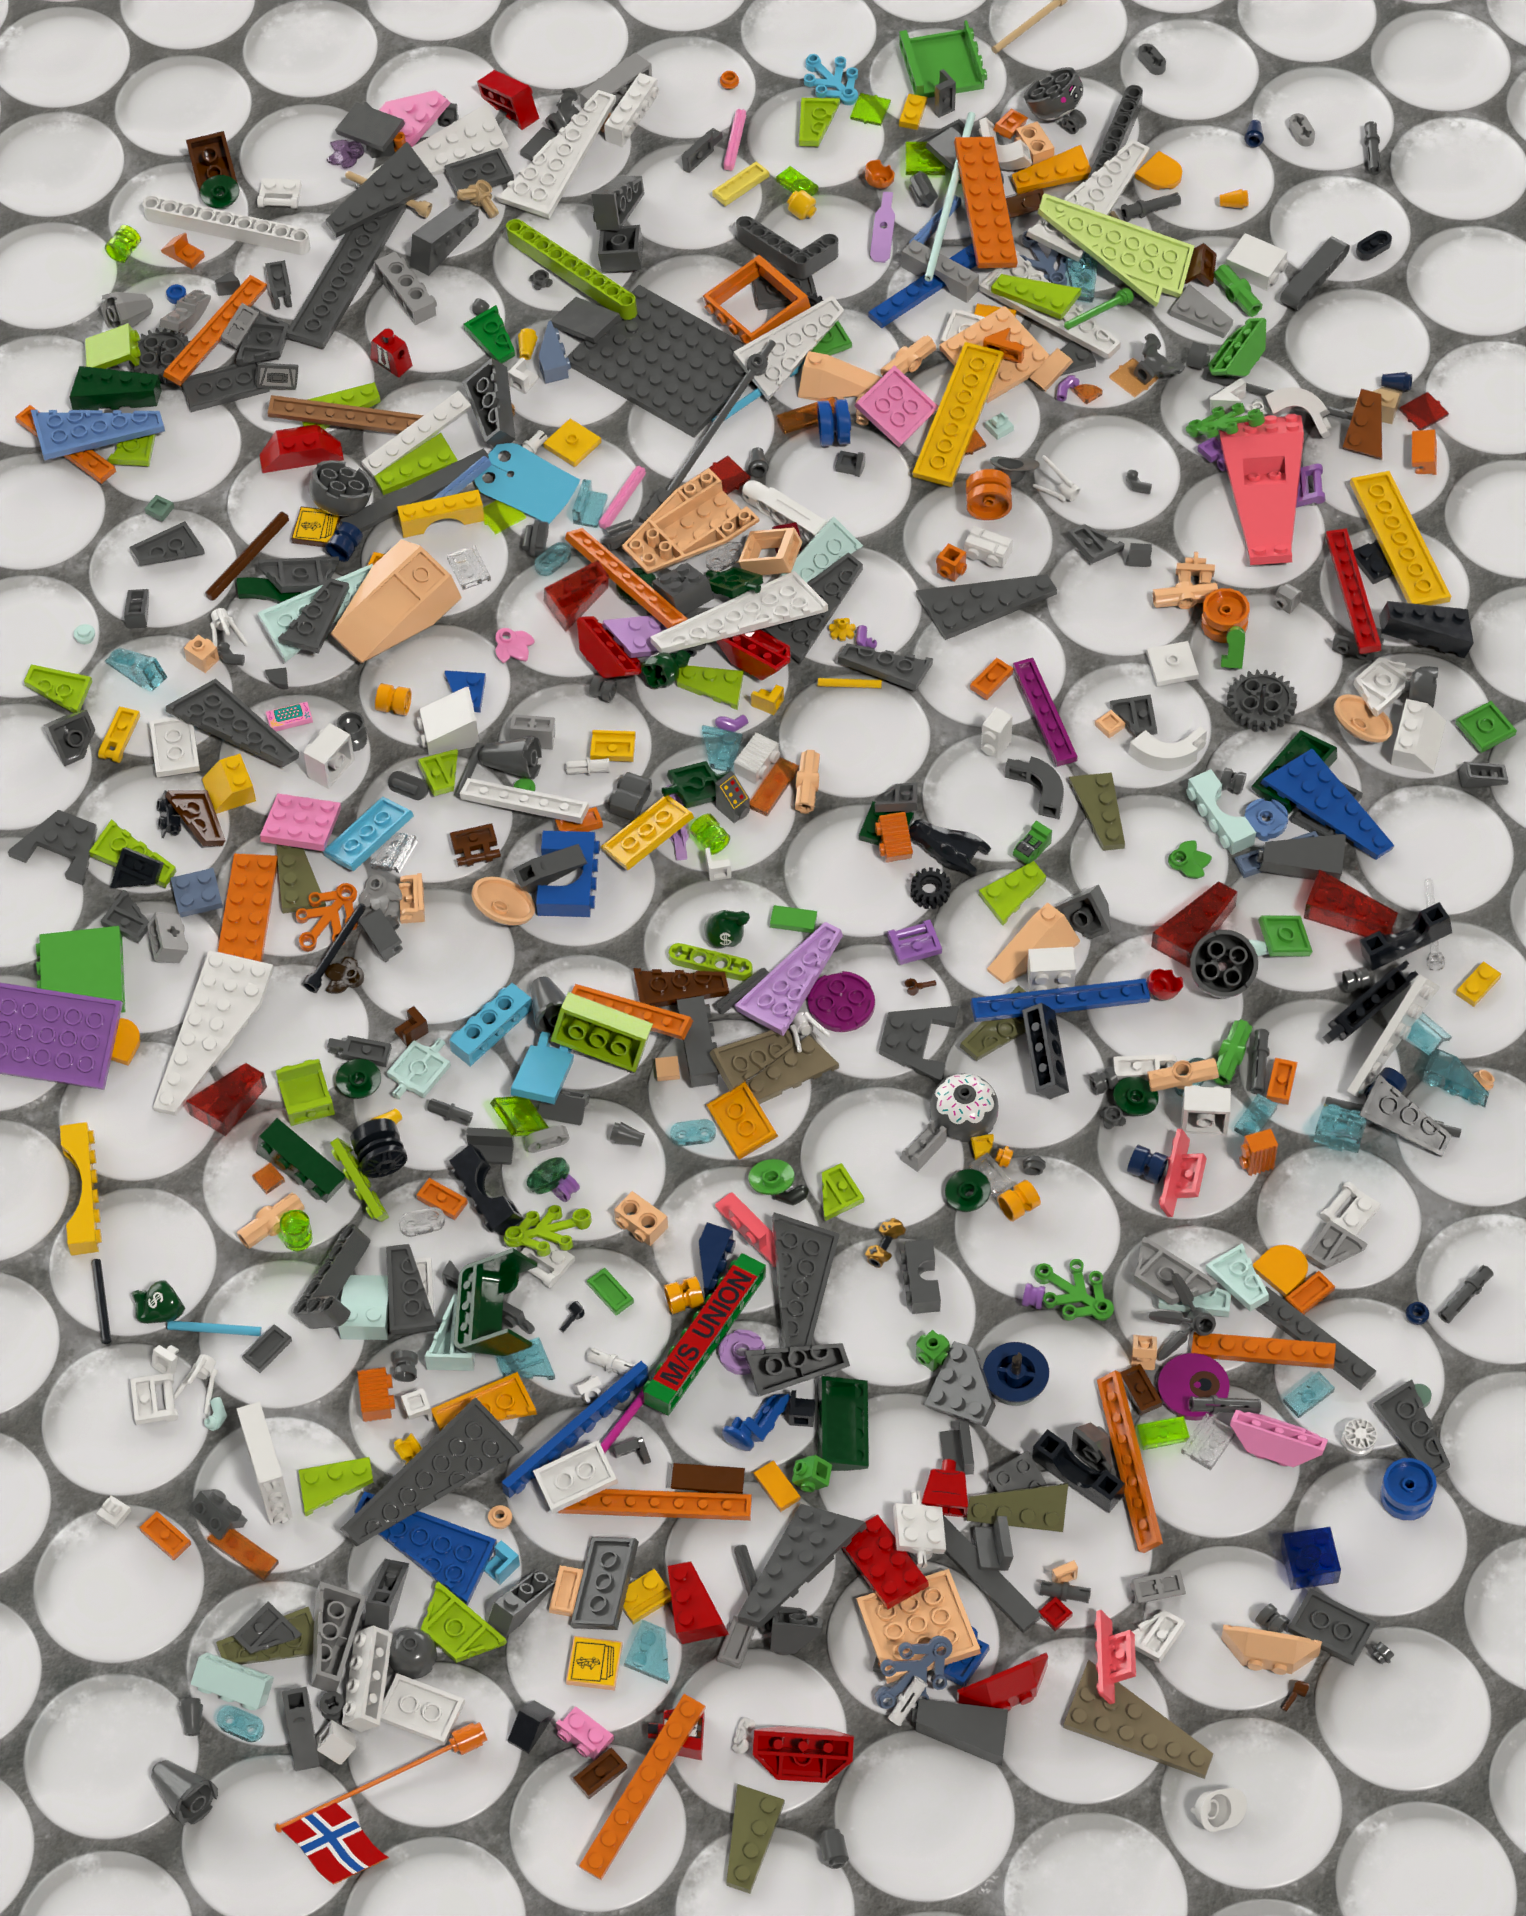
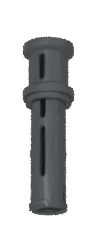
[1121,192,1181,222]

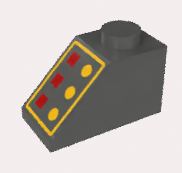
[715,771,750,823]

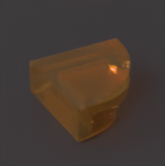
[1074,384,1103,404]

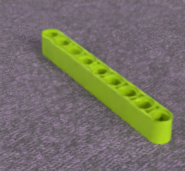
[506,219,638,320]

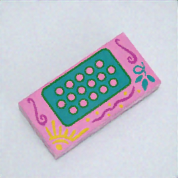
[266,702,313,731]

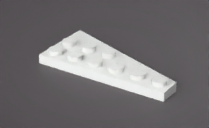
[733,295,844,401]
[1347,974,1440,1098]

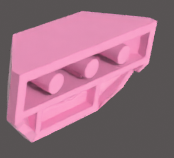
[1230,1410,1328,1467]

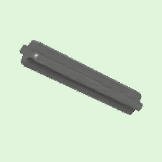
[734,1545,772,1634]

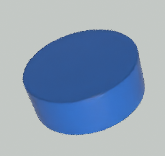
[166,284,187,304]

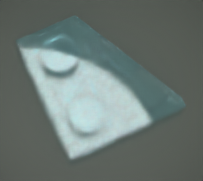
[702,725,743,772]

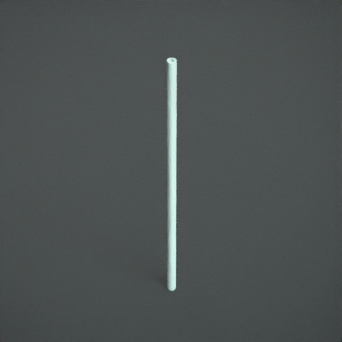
[925,112,976,281]

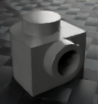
[1186,342,1211,370]

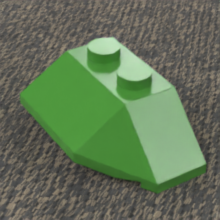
[1208,318,1266,377]

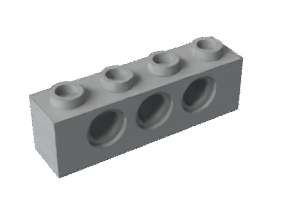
[374,251,437,325]

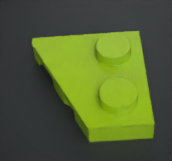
[418,749,458,796]
[822,1163,864,1221]

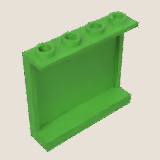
[899,20,987,98]
[36,926,126,1013]

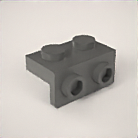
[188,1489,248,1540]

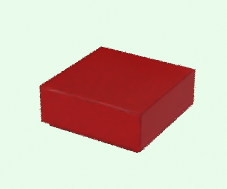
[1038,1597,1073,1631]

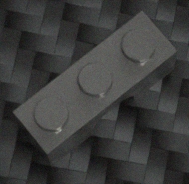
[900,1239,941,1314]

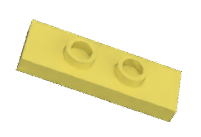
[712,161,770,207]

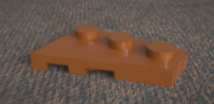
[1343,388,1383,460]

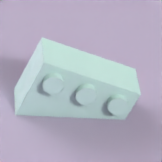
[425,1294,475,1371]

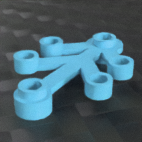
[804,54,858,105]

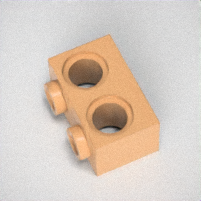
[1014,122,1055,166]
[614,1191,668,1246]

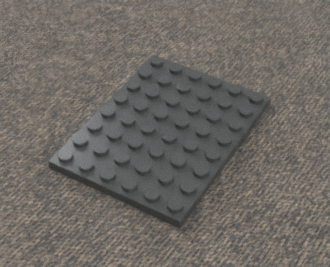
[567,285,746,438]

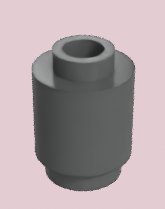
[819,1829,849,1869]

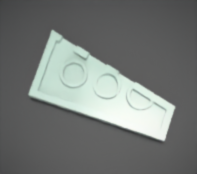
[779,517,863,583]

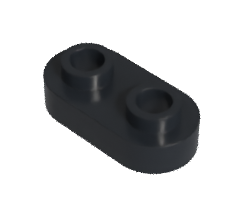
[1356,230,1392,260]

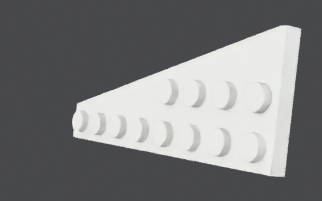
[496,90,616,219]
[356,103,509,188]
[1026,139,1150,262]
[979,251,1121,360]
[650,571,828,653]

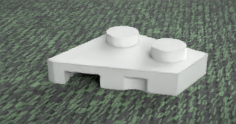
[1132,1610,1186,1663]

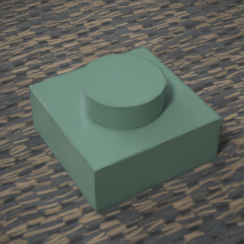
[145,495,174,522]

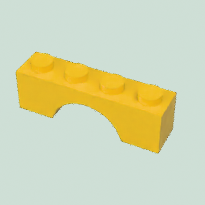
[397,490,485,538]

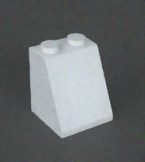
[417,687,479,755]

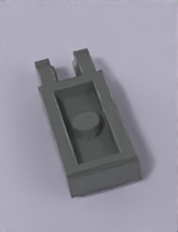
[265,260,292,309]

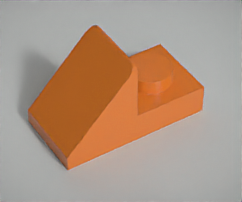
[161,233,205,269]
[983,328,1025,363]

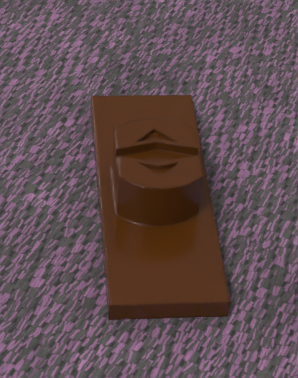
[671,1463,745,1494]

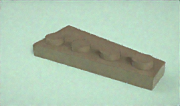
[709,1029,796,1092]
[746,1035,839,1104]

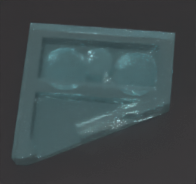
[495,1337,555,1380]
[624,1620,670,1684]

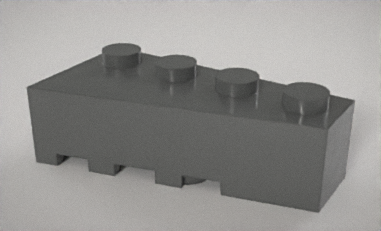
[591,175,645,231]
[410,200,479,276]
[462,358,516,447]
[744,1343,850,1397]

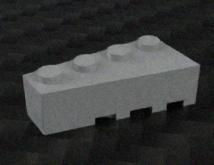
[312,1581,367,1692]

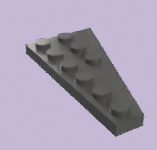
[760,552,863,664]
[916,574,1057,640]
[166,679,299,768]
[772,1212,840,1348]
[738,1504,867,1628]

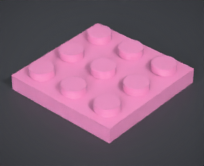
[854,365,939,447]
[260,794,341,851]

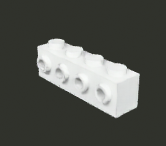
[604,73,659,147]
[342,1625,393,1732]

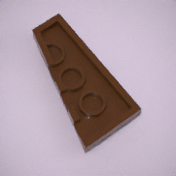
[633,968,729,1007]

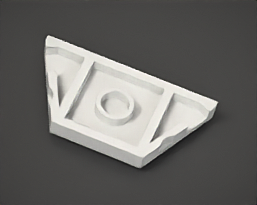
[1353,657,1420,717]

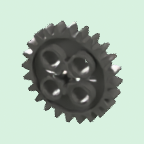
[129,328,190,384]
[1227,669,1297,732]

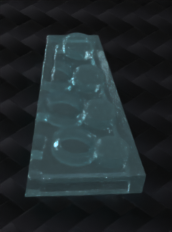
[1064,252,1098,302]

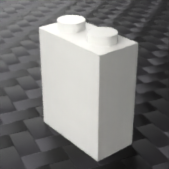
[1225,233,1288,291]

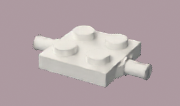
[893,1491,946,1568]

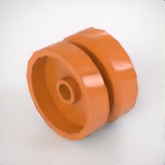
[966,469,1012,520]
[1201,588,1250,643]

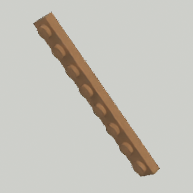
[268,395,424,434]

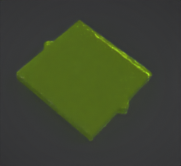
[850,93,891,126]
[483,500,526,535]

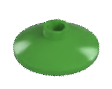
[748,1159,795,1195]

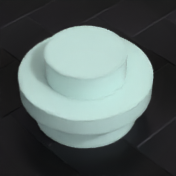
[74,624,95,644]

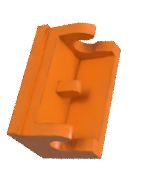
[1412,429,1437,475]

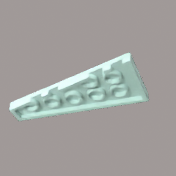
[258,564,373,663]

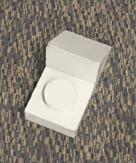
[1210,378,1246,416]

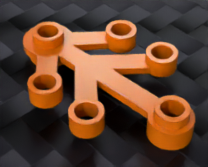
[296,883,358,952]

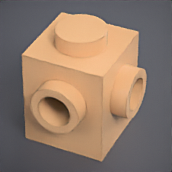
[184,635,219,673]

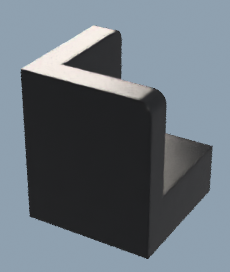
[789,1390,815,1427]

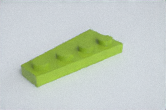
[991,274,1081,320]
[302,382,381,429]
[374,433,458,495]
[89,819,177,888]
[330,1137,389,1222]

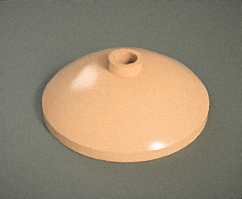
[1334,694,1393,743]
[471,877,535,926]

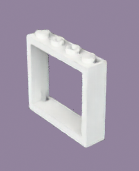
[236,1401,293,1525]

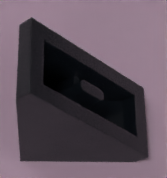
[508,1700,555,1754]

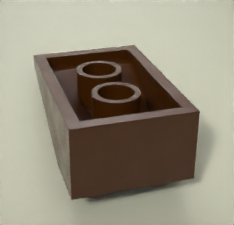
[186,131,237,197]

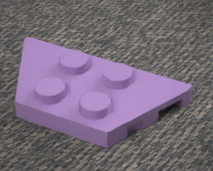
[602,615,672,658]

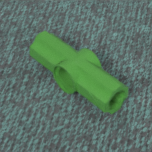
[1214,264,1263,317]
[1213,1019,1253,1086]

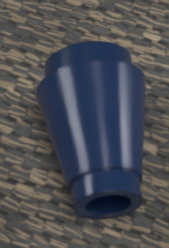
[1244,120,1264,147]
[1381,372,1412,392]

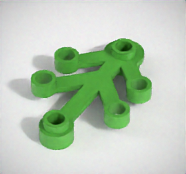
[1186,403,1265,438]
[1034,1259,1114,1321]

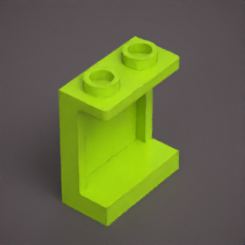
[85,323,141,369]
[276,1059,335,1126]

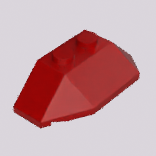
[259,424,344,473]
[577,616,641,678]
[716,629,790,680]
[956,1653,1048,1711]
[753,1726,854,1783]

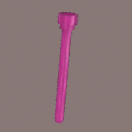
[601,1389,644,1453]

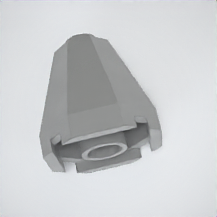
[101,292,153,328]

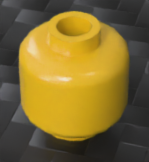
[787,190,817,220]

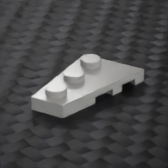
[1170,284,1233,338]

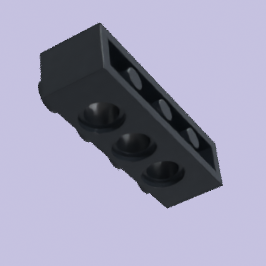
[1022,1003,1069,1099]

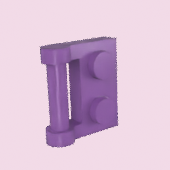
[1296,464,1326,508]
[887,919,942,965]

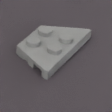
[1134,1237,1218,1305]

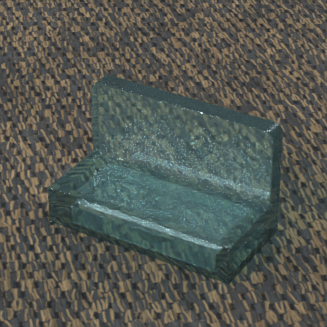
[572,479,608,528]
[1407,1012,1452,1056]

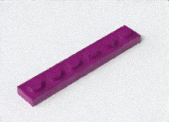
[1013,657,1078,767]

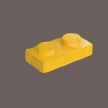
[899,94,927,130]
[1456,961,1502,1007]

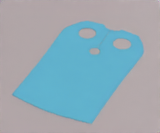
[474,443,580,524]

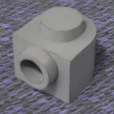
[1274,583,1303,614]

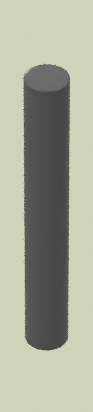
[454,742,484,799]

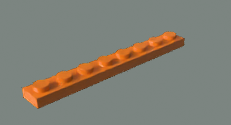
[163,275,267,386]
[565,528,688,628]
[1097,1370,1163,1553]
[558,1489,752,1521]
[579,1694,706,1880]

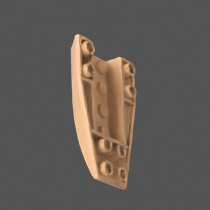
[622,468,760,574]
[330,539,462,664]

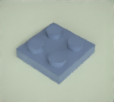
[170,868,223,917]

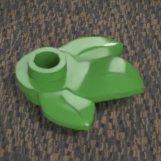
[1168,840,1212,878]

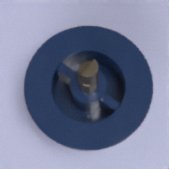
[983,1342,1049,1406]

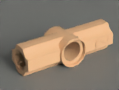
[881,335,936,376]
[1153,581,1218,609]
[795,750,820,814]
[1147,1058,1219,1092]
[237,1193,305,1249]

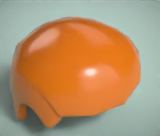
[865,159,895,189]

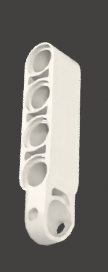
[742,480,827,542]

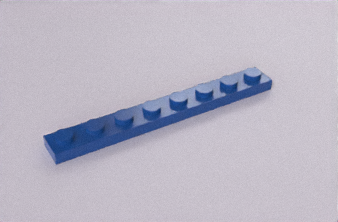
[868,243,977,328]
[970,978,1150,1022]
[502,1361,648,1498]

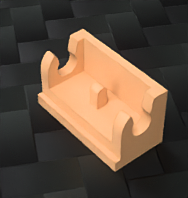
[399,873,425,924]

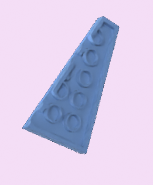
[31,410,165,460]

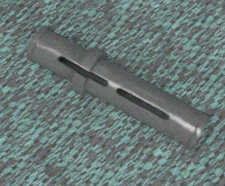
[1364,121,1381,175]
[1250,1029,1270,1095]
[1438,1265,1494,1323]
[1189,1395,1261,1414]

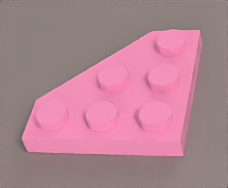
[379,90,450,147]

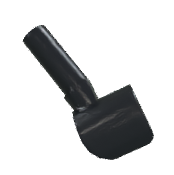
[559,1301,585,1333]

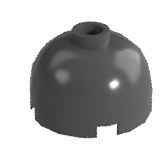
[1404,666,1438,708]
[389,1628,438,1679]

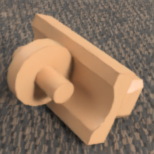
[1176,552,1215,584]

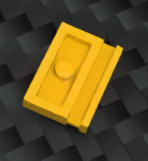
[590,730,636,762]
[623,1569,672,1624]

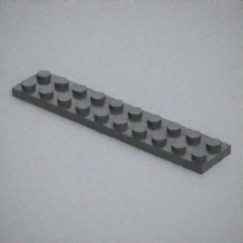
[287,203,407,349]

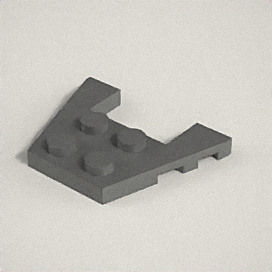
[8,810,97,885]
[879,1006,959,1084]

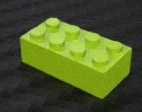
[551,992,653,1072]

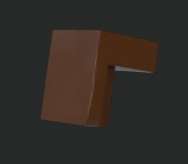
[394,1006,429,1046]

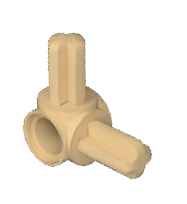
[457,180,499,218]

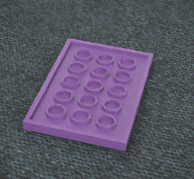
[0,983,123,1090]

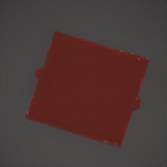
[1399,392,1449,430]
[701,456,751,495]

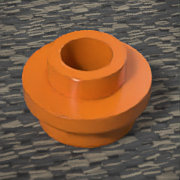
[720,71,739,89]

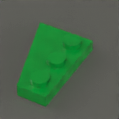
[463,305,515,364]

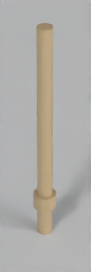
[992,0,1067,54]

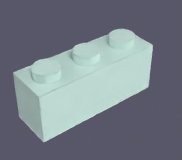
[191,1652,274,1710]

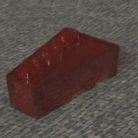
[543,560,609,632]
[186,1063,267,1136]

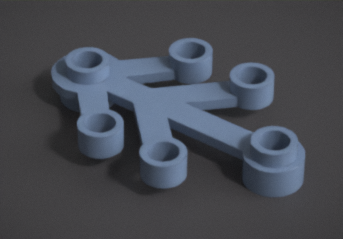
[1020,231,1072,286]
[875,1636,952,1709]

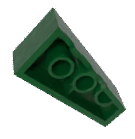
[70,366,162,410]
[256,1118,346,1203]

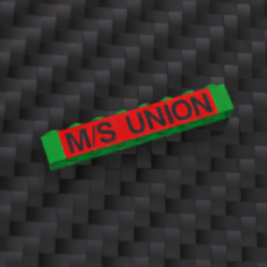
[643,1253,766,1416]

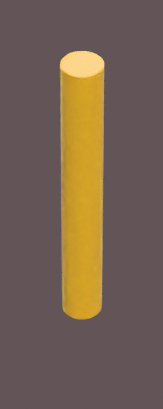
[817,678,882,688]

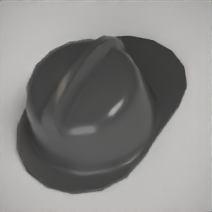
[990,456,1040,484]

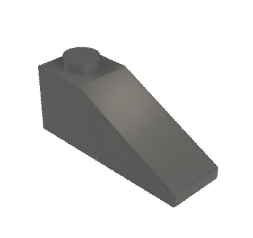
[365,1559,409,1630]

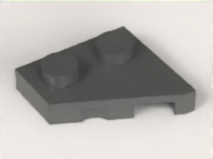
[1067,524,1125,564]
[1110,694,1157,737]

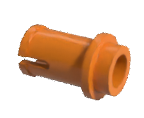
[393,132,406,152]

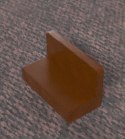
[1005,188,1044,218]
[1184,243,1217,287]

